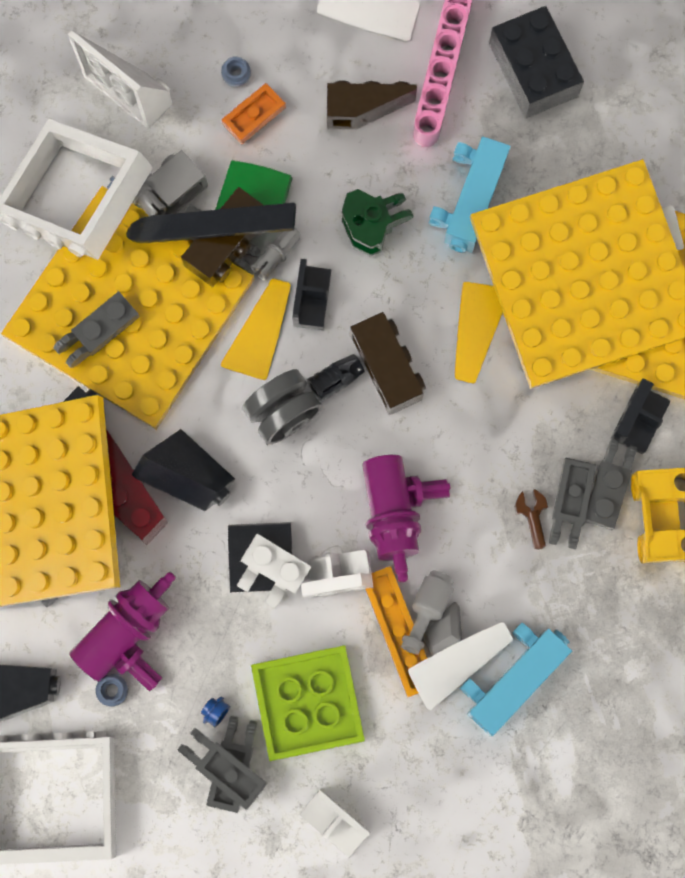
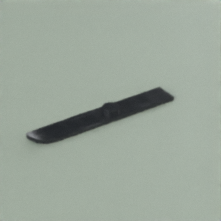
[126,202,296,243]

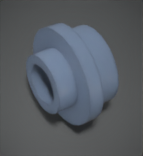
[221,57,251,86]
[96,674,128,707]

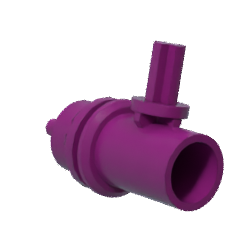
[362,455,451,582]
[69,572,176,692]

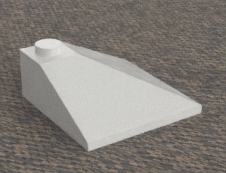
[68,30,172,129]

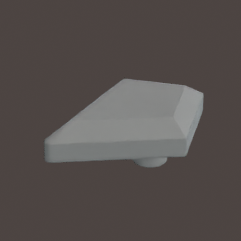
[423,602,462,655]

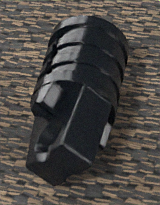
[307,354,365,402]

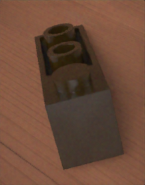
[327,80,417,129]

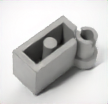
[133,150,208,216]

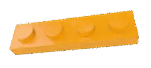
[365,566,427,698]

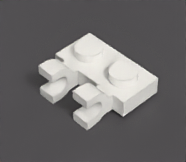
[237,534,312,609]

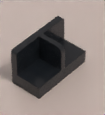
[292,259,332,330]
[610,378,670,454]

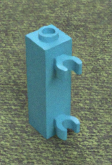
[429,136,511,253]
[459,622,572,736]

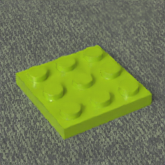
[251,645,365,762]

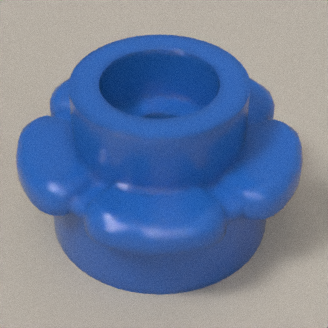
[201,697,230,727]

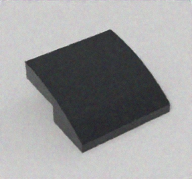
[228,522,293,592]

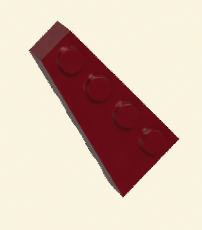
[106,428,168,545]

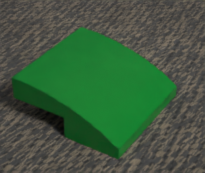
[215,160,293,233]

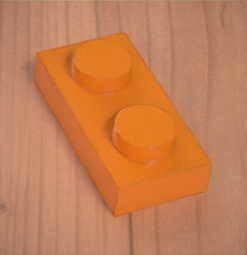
[221,83,286,145]

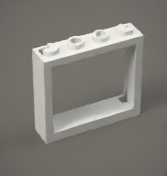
[0,119,153,260]
[0,731,116,865]

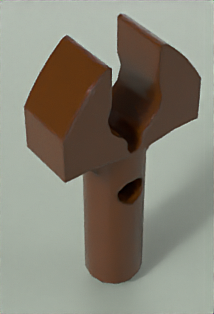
[514,489,548,550]

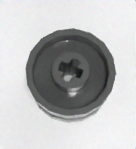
[242,369,323,445]

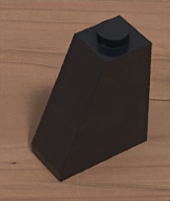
[131,429,235,511]
[0,665,61,722]

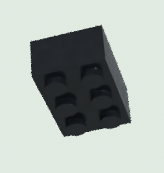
[489,6,584,119]

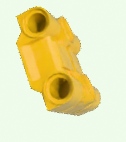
[631,468,685,564]

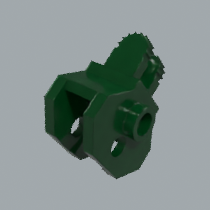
[341,189,414,257]

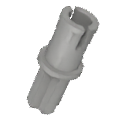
[250,228,301,280]

